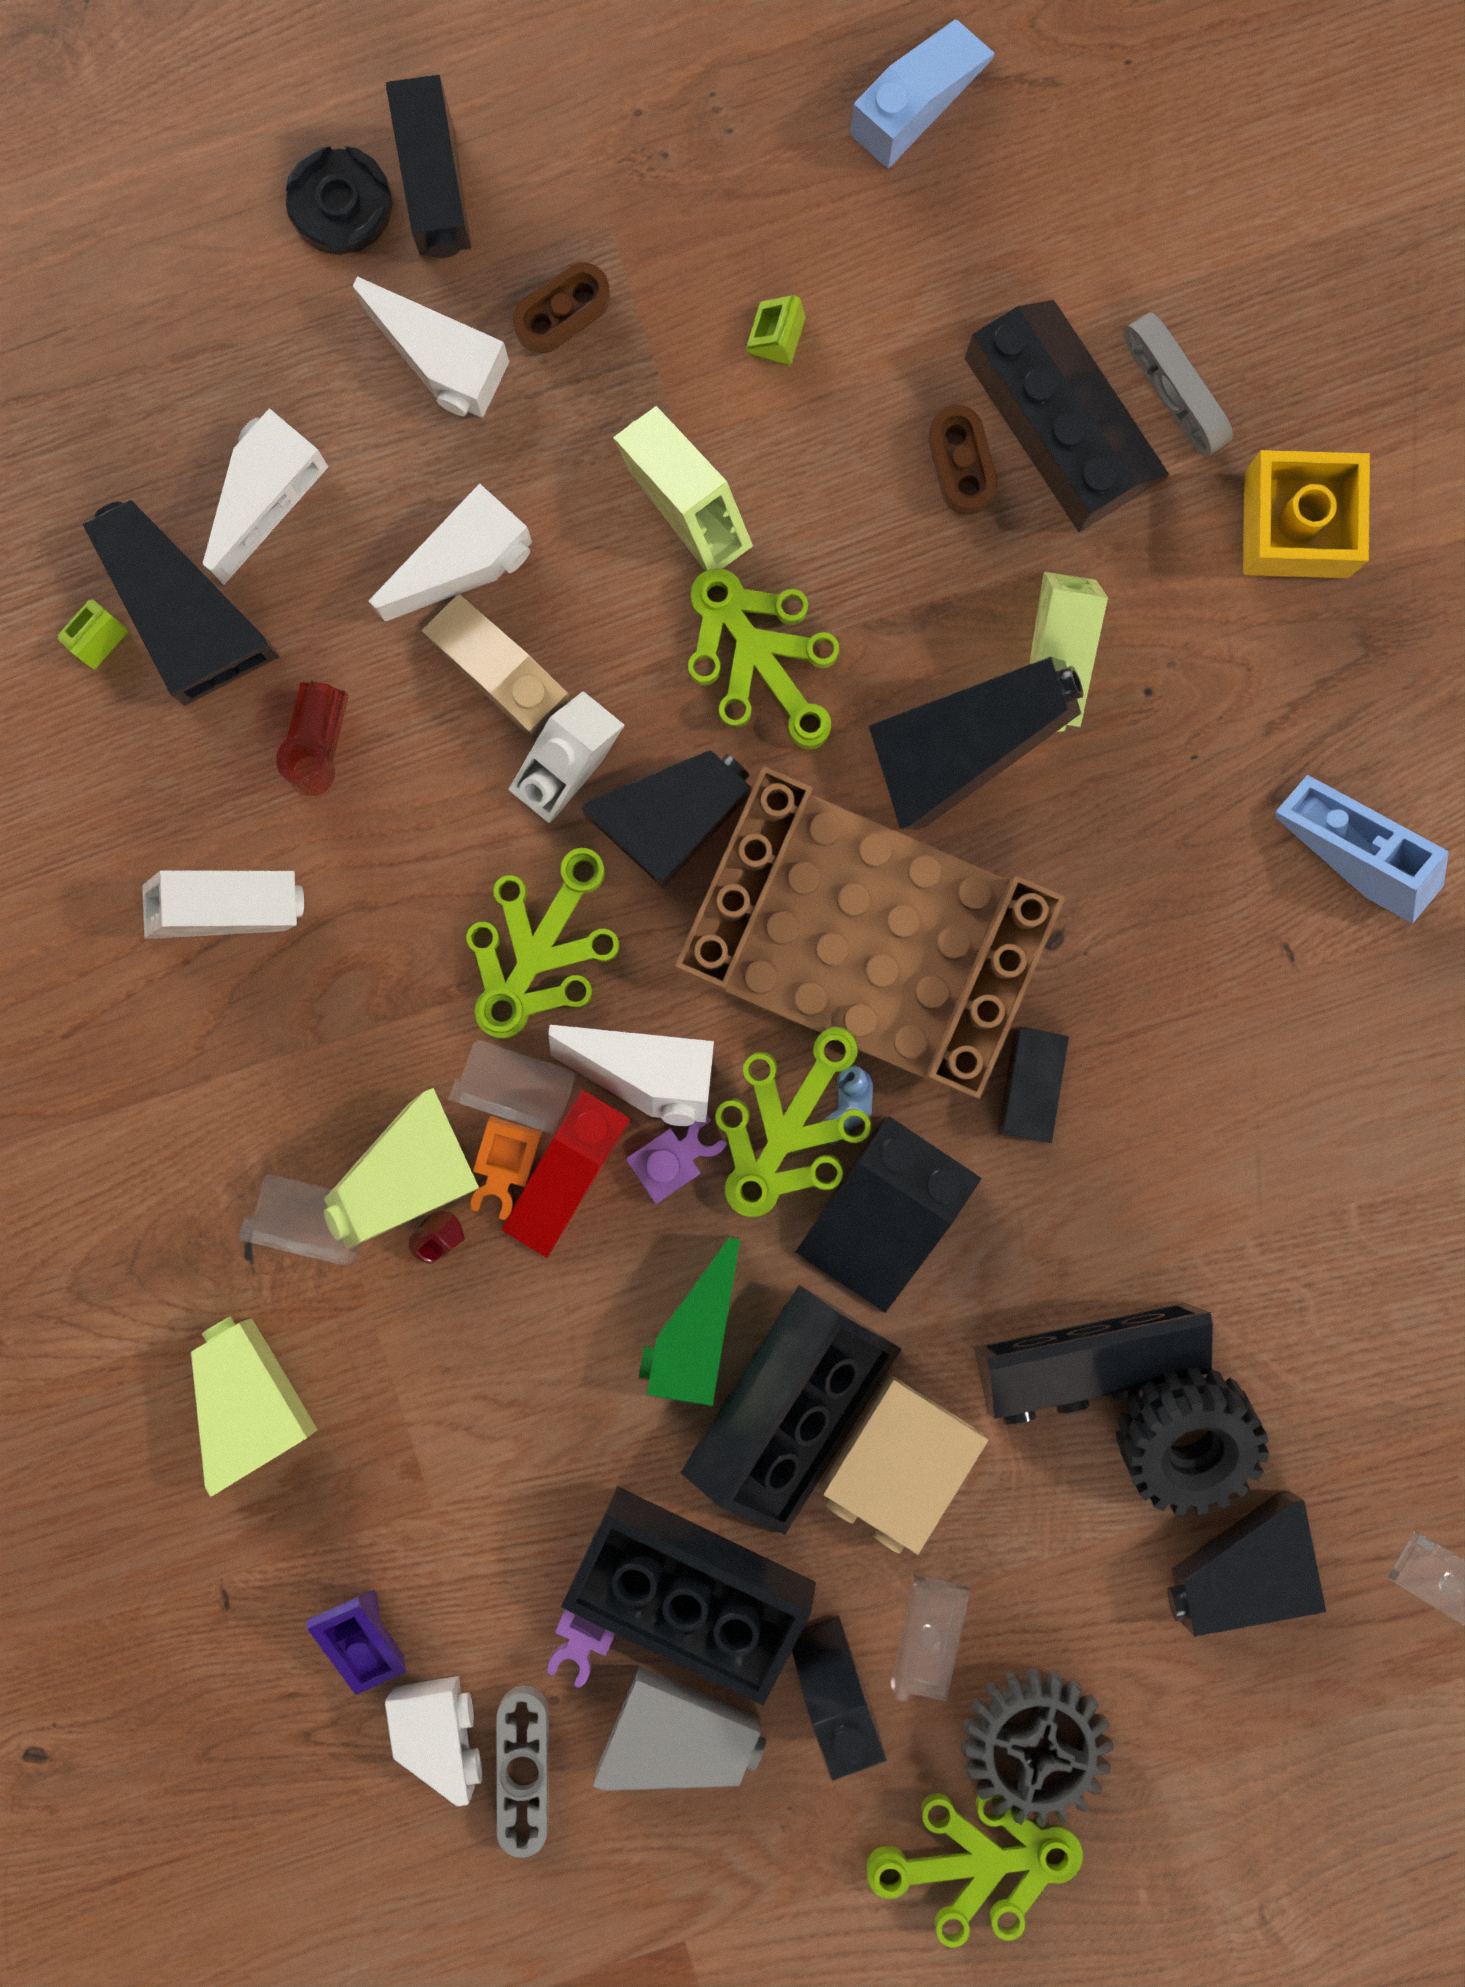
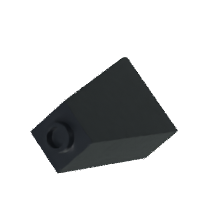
[83,499,279,706]
[868,656,1083,830]

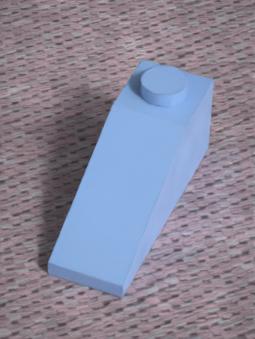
[850,19,994,169]
[1275,775,1449,924]

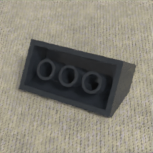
[965,300,1169,533]
[680,1285,901,1535]
[974,1303,1213,1425]
[561,1486,816,1706]

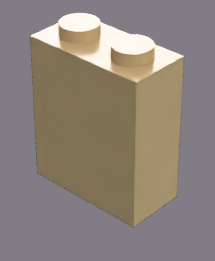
[821,1374,989,1555]

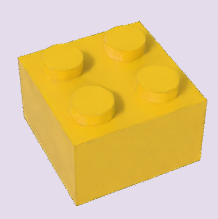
[1243,450,1370,578]

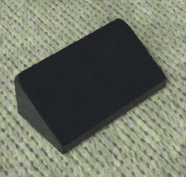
[998,1026,1069,1143]

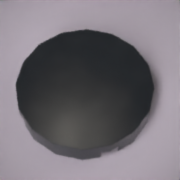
[286,146,393,255]

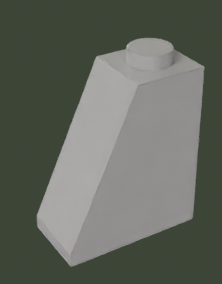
[593,1666,766,1791]

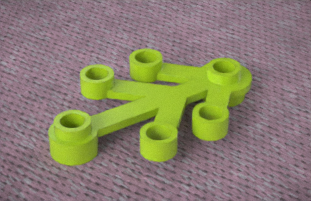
[688,568,839,750]
[466,848,620,1038]
[715,1027,871,1217]
[866,1793,1083,1948]

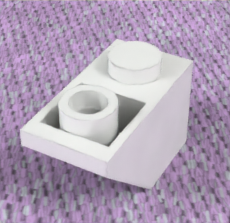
[508,691,625,823]
[385,1676,482,1806]

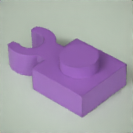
[626,1115,727,1204]
[548,1610,615,1688]

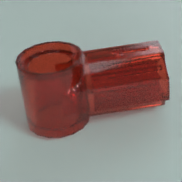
[276,681,349,796]

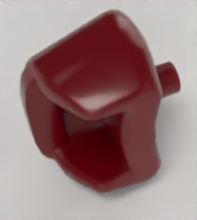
[408,1210,465,1264]

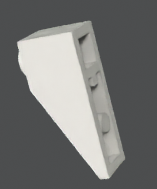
[353,276,509,418]
[203,408,328,585]
[369,484,532,622]
[548,1025,714,1126]

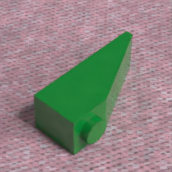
[639,1235,740,1406]

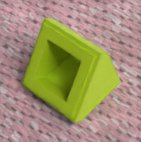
[746,295,806,366]
[57,599,130,670]

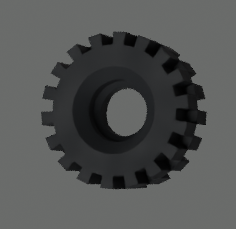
[1116,1368,1269,1515]

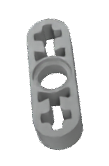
[1124,312,1233,457]
[497,1685,549,1858]

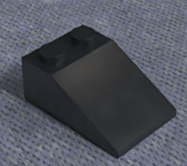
[795,1116,982,1313]

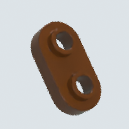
[513,262,610,353]
[928,405,997,515]

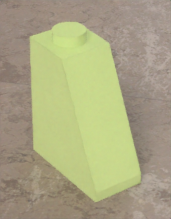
[613,406,753,571]
[1030,572,1108,732]
[324,1088,479,1249]
[191,1316,318,1497]

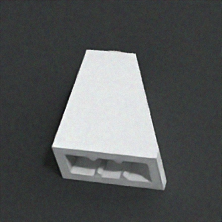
[142,871,304,939]

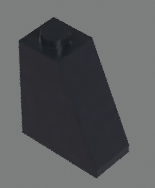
[385,74,471,258]
[581,750,751,888]
[1167,1491,1326,1637]
[792,1616,887,1781]

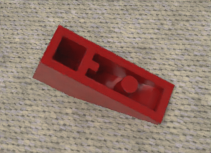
[501,1090,633,1258]

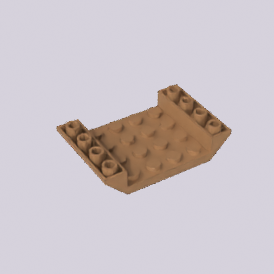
[675,766,1066,1099]

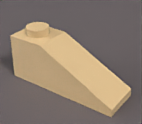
[421,594,571,743]

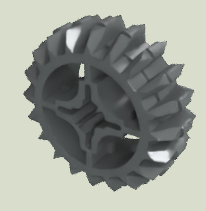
[961,1667,1113,1828]

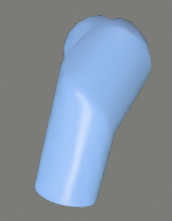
[823,1066,873,1146]

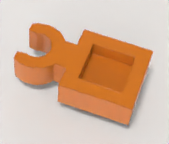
[471,1116,542,1220]

